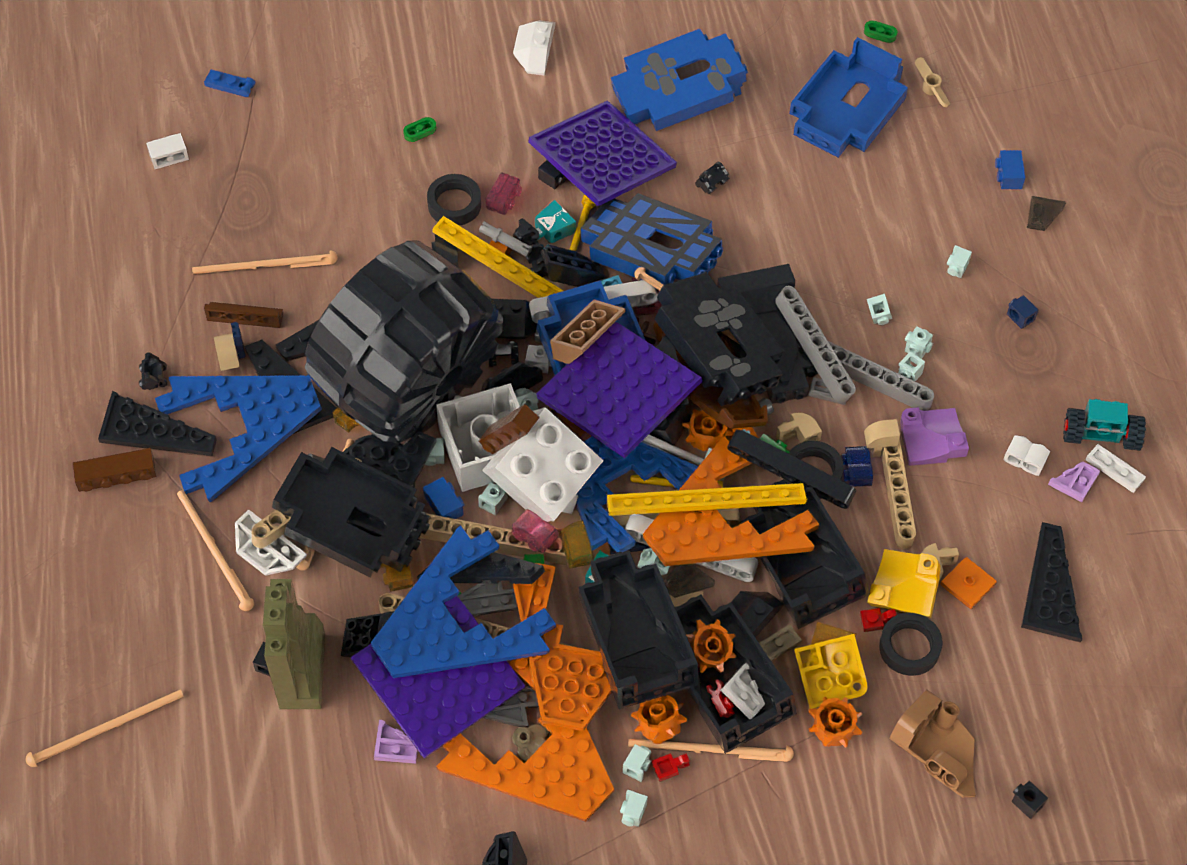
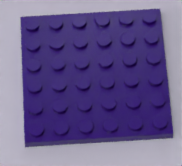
[528,100,677,206]
[536,321,702,458]
[351,596,525,759]

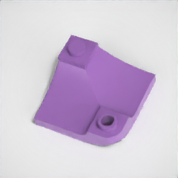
[900,407,969,466]

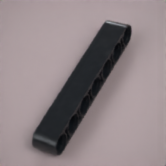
[727,429,856,509]

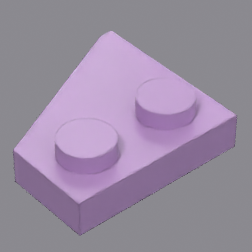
[1048,462,1100,502]
[374,720,418,764]

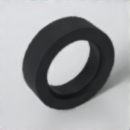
[427,174,481,226]
[785,441,844,499]
[879,613,943,676]

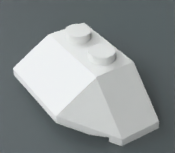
[513,20,555,75]
[235,510,307,576]

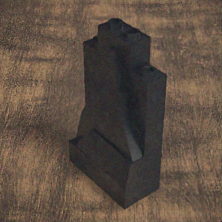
[717,264,818,404]
[741,479,870,629]
[578,550,698,710]
[675,594,797,754]

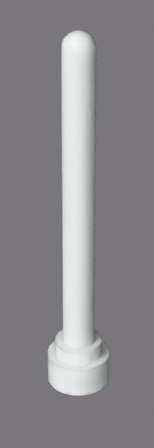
[643,435,704,465]

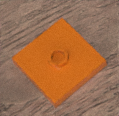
[940,557,997,609]

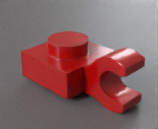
[860,608,897,632]
[707,680,735,718]
[651,753,690,782]

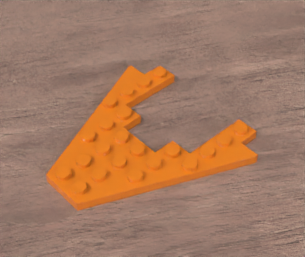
[643,436,819,566]
[513,563,612,731]
[436,657,615,822]

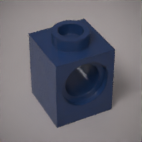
[1007,295,1039,329]

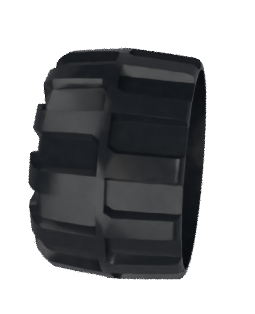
[305,240,503,443]

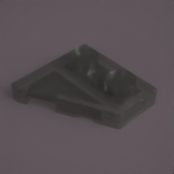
[1027,196,1066,231]
[663,564,715,598]

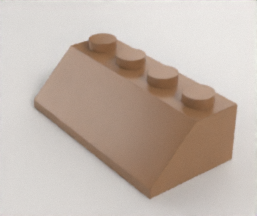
[550,300,626,364]

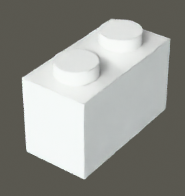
[146,133,189,169]

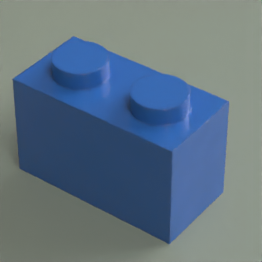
[995,150,1025,189]
[423,477,465,519]

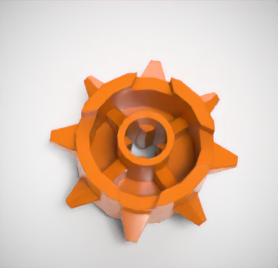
[682,409,734,452]
[686,620,736,673]
[631,695,687,744]
[808,697,862,748]

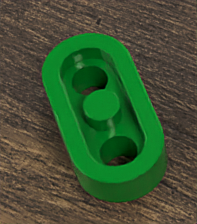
[864,21,898,43]
[403,117,437,142]

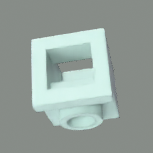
[947,245,972,278]
[867,294,892,325]
[898,352,925,381]
[478,482,508,516]
[623,744,651,782]
[620,790,648,827]

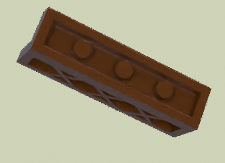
[204,302,283,328]

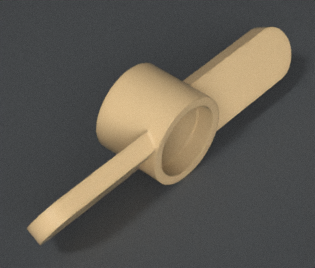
[915,57,950,107]

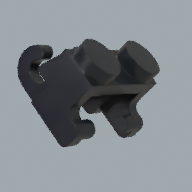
[695,161,730,194]
[513,218,540,254]
[526,244,548,277]
[489,341,519,367]
[139,352,167,390]

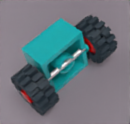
[1063,399,1146,451]

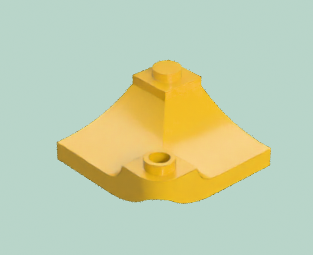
[867,549,940,618]
[794,634,868,709]

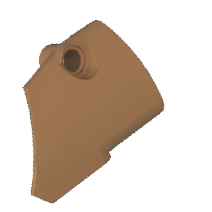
[889,690,976,798]

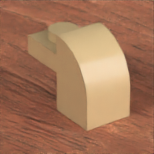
[214,334,239,371]
[776,413,822,443]
[864,419,900,458]
[922,543,959,580]

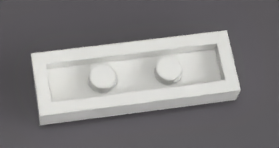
[1086,444,1146,493]

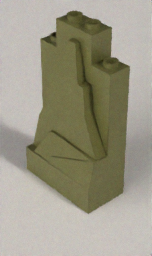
[263,579,326,709]

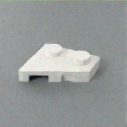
[721,663,765,719]

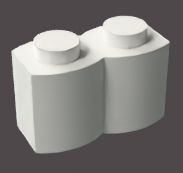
[1003,435,1050,476]

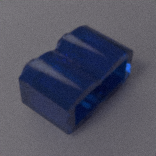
[841,446,873,487]

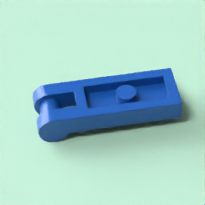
[204,69,256,97]

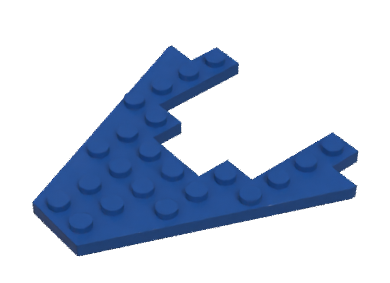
[155,376,322,502]
[576,436,698,552]
[371,526,556,678]

